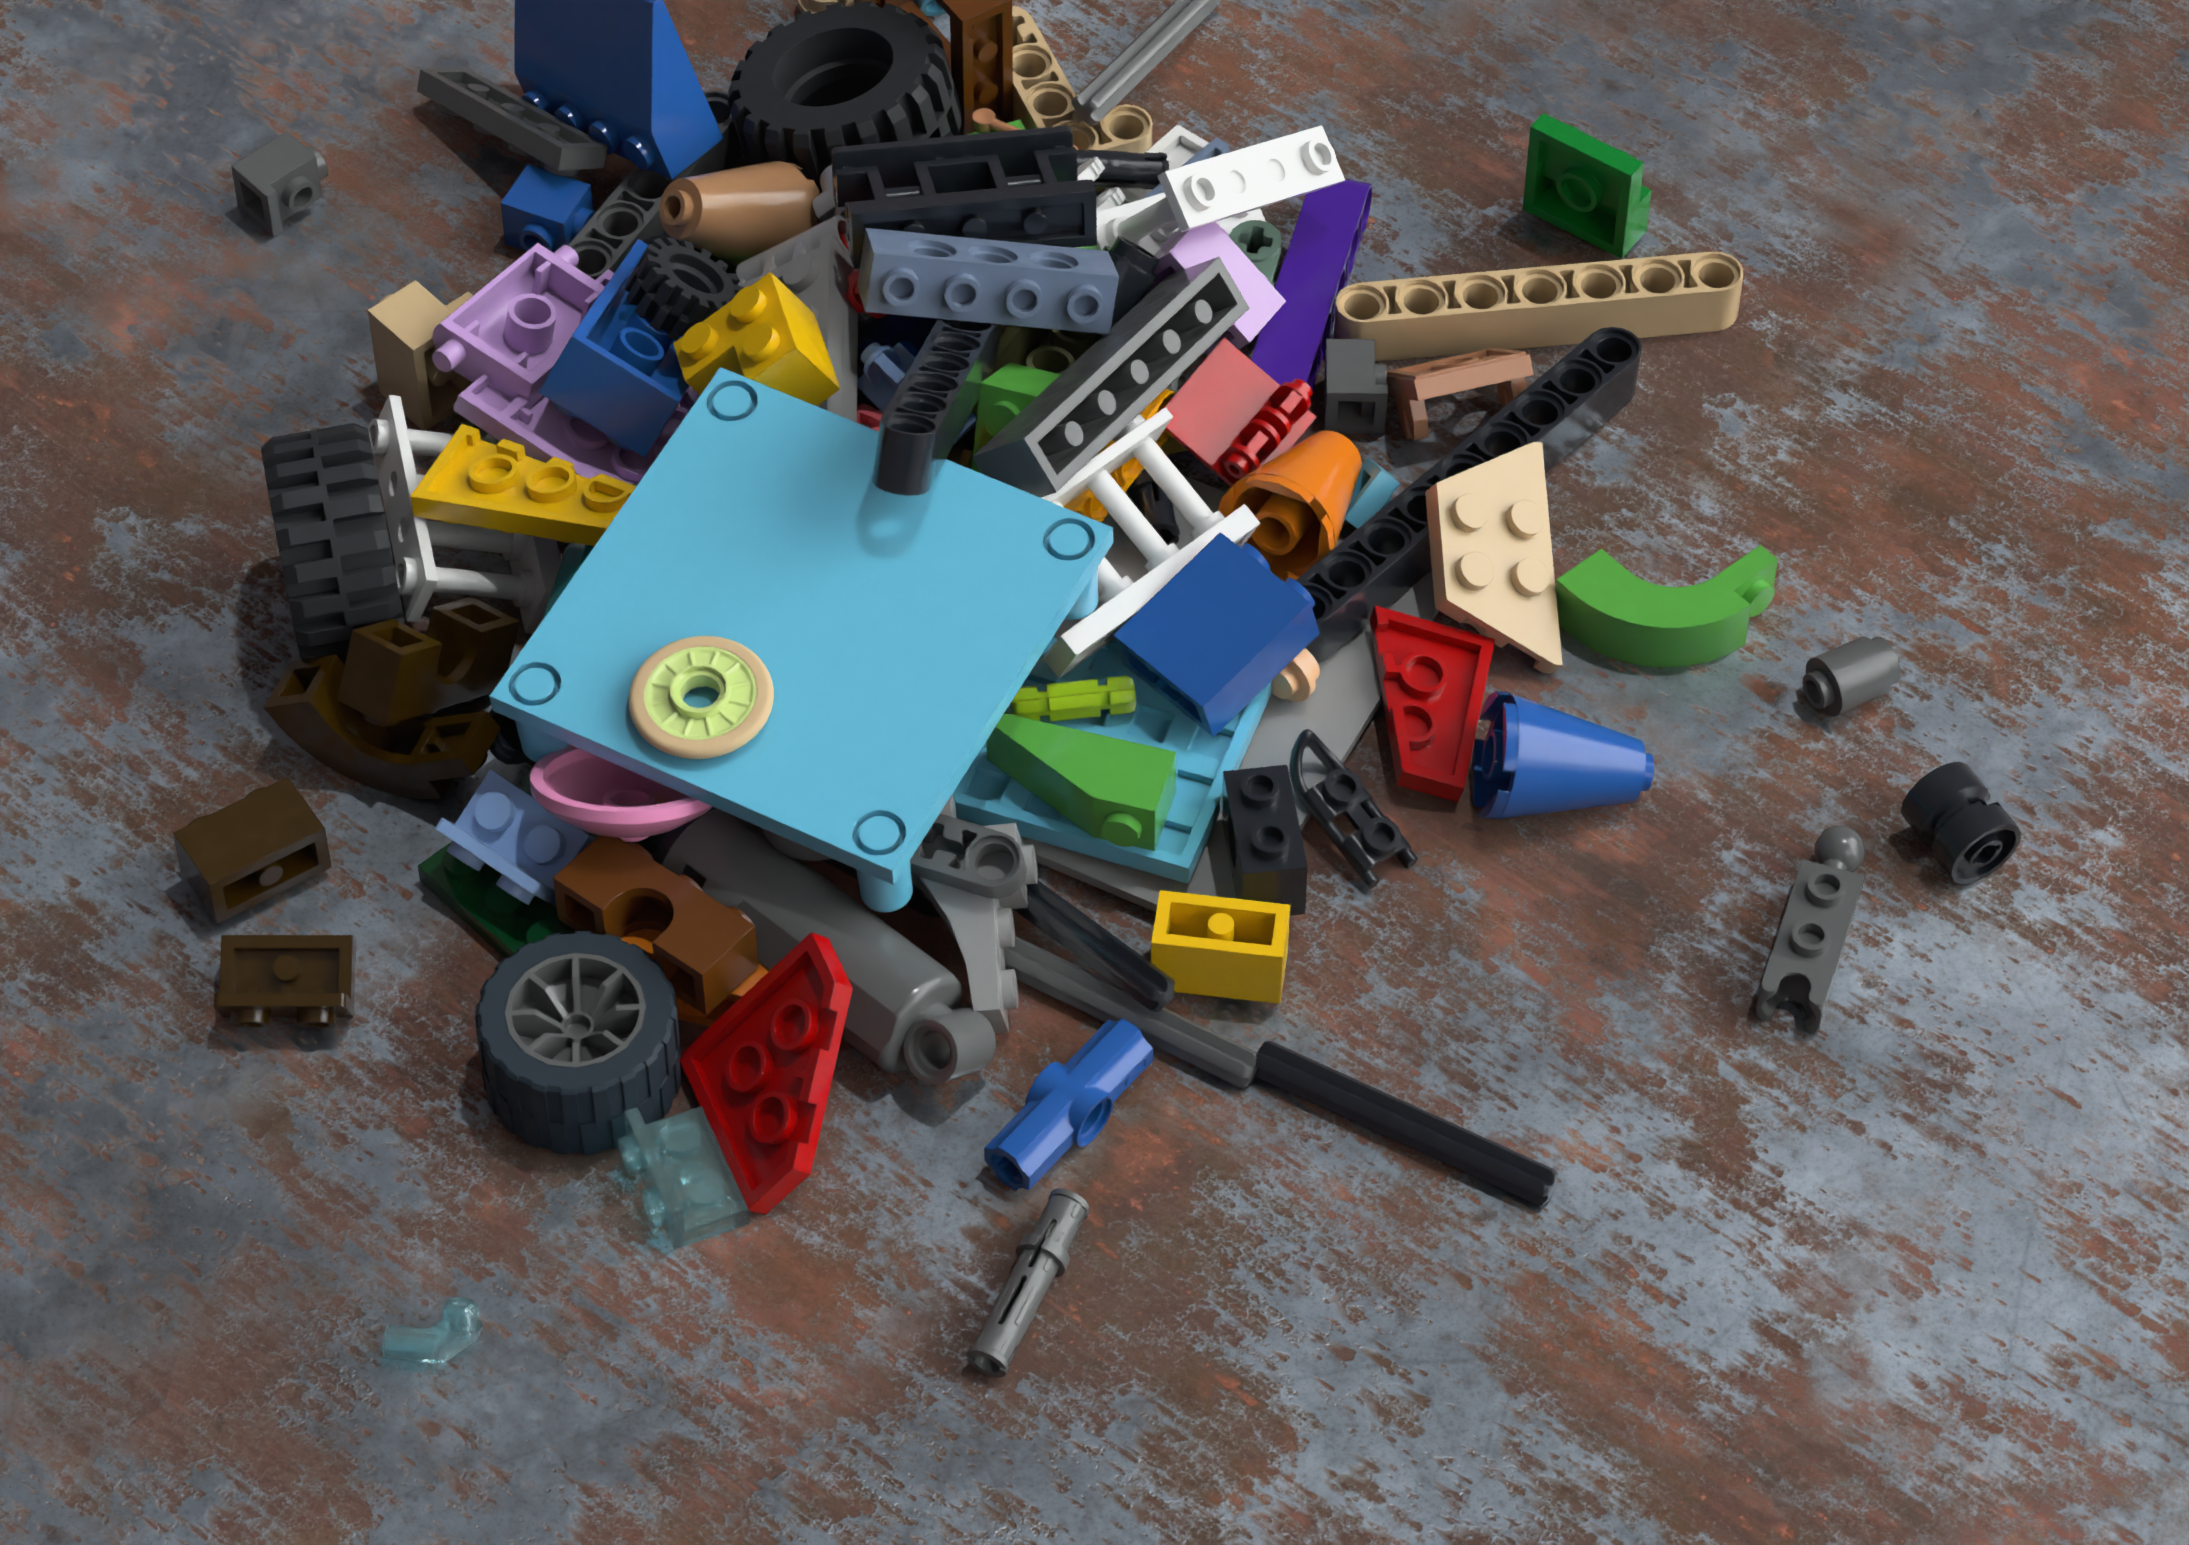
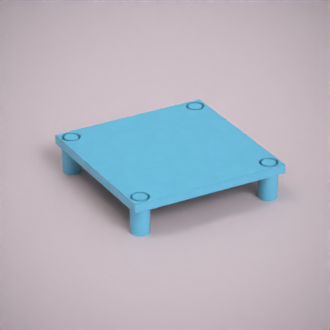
[490,367,1114,912]

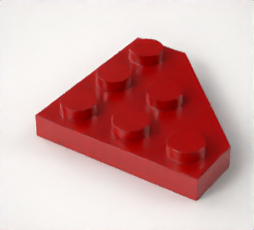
[679,932,853,1215]

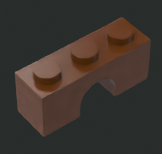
[553,835,759,1016]

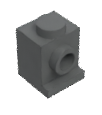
[231,131,328,238]
[1324,338,1388,434]

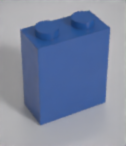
[1114,532,1320,738]

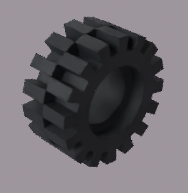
[625,237,744,341]

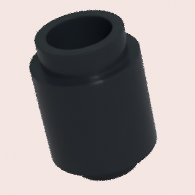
[1103,235,1160,328]

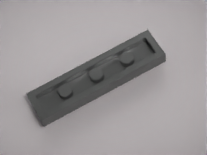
[417,67,608,177]

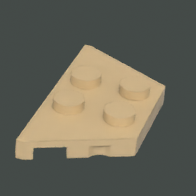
[1425,442,1563,674]

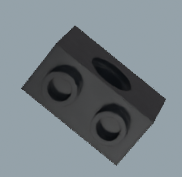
[1221,765,1308,916]

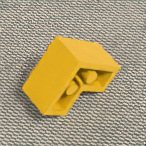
[673,272,840,406]

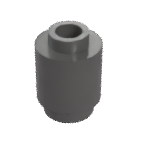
[1802,636,1901,717]

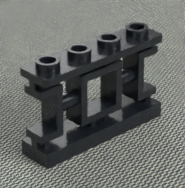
[831,126,1097,269]

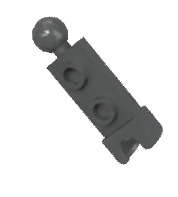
[1756,826,1865,1034]

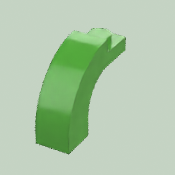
[1555,545,1778,668]

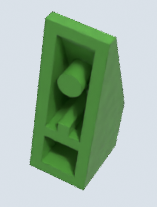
[986,713,1176,851]

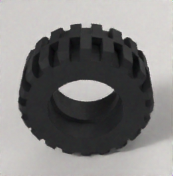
[728,1,962,194]
[261,423,405,664]

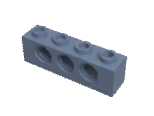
[857,228,1119,334]

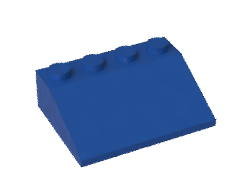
[514,0,724,179]

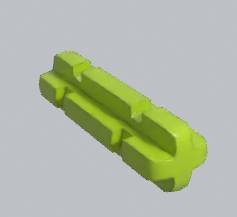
[1010,675,1136,722]

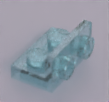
[617,1106,750,1250]

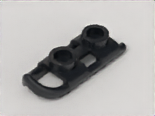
[1289,729,1418,889]

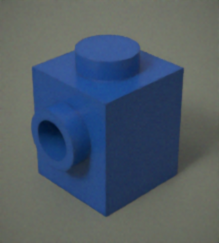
[500,164,596,253]

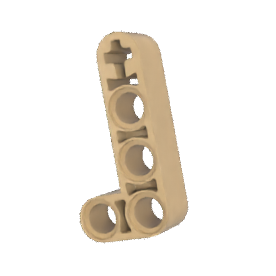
[1012,6,1153,193]

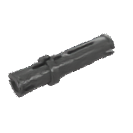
[967,1188,1090,1378]

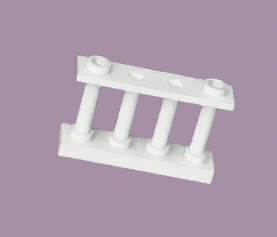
[1095,125,1345,255]
[368,395,561,634]
[1041,407,1260,678]

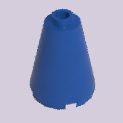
[1471,691,1654,820]

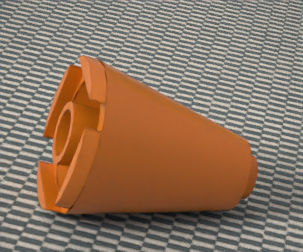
[1218,431,1362,582]

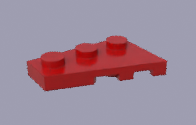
[1369,605,1495,802]

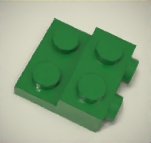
[1522,113,1652,259]

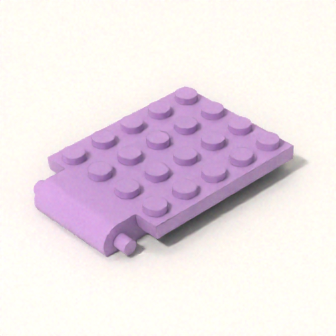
[432,243,700,484]

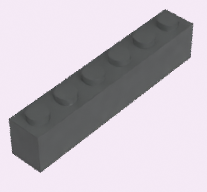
[973,256,1250,498]

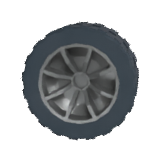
[475,931,682,1155]

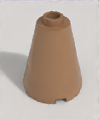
[659,161,822,267]

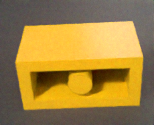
[1151,890,1290,1004]

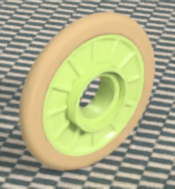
[629,636,774,759]

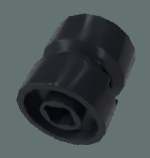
[1901,762,2021,884]

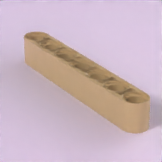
[1334,252,1743,362]

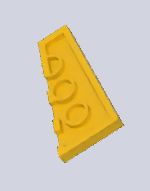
[410,424,636,546]

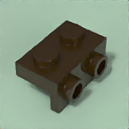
[213,935,356,1028]

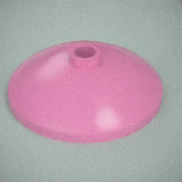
[530,745,713,842]

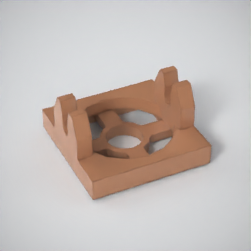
[1386,347,1534,441]

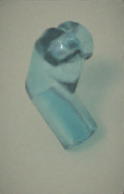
[382,1297,483,1364]

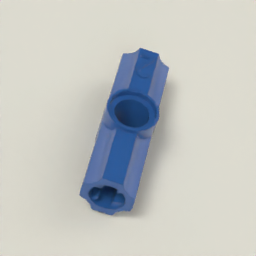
[984,1018,1153,1191]

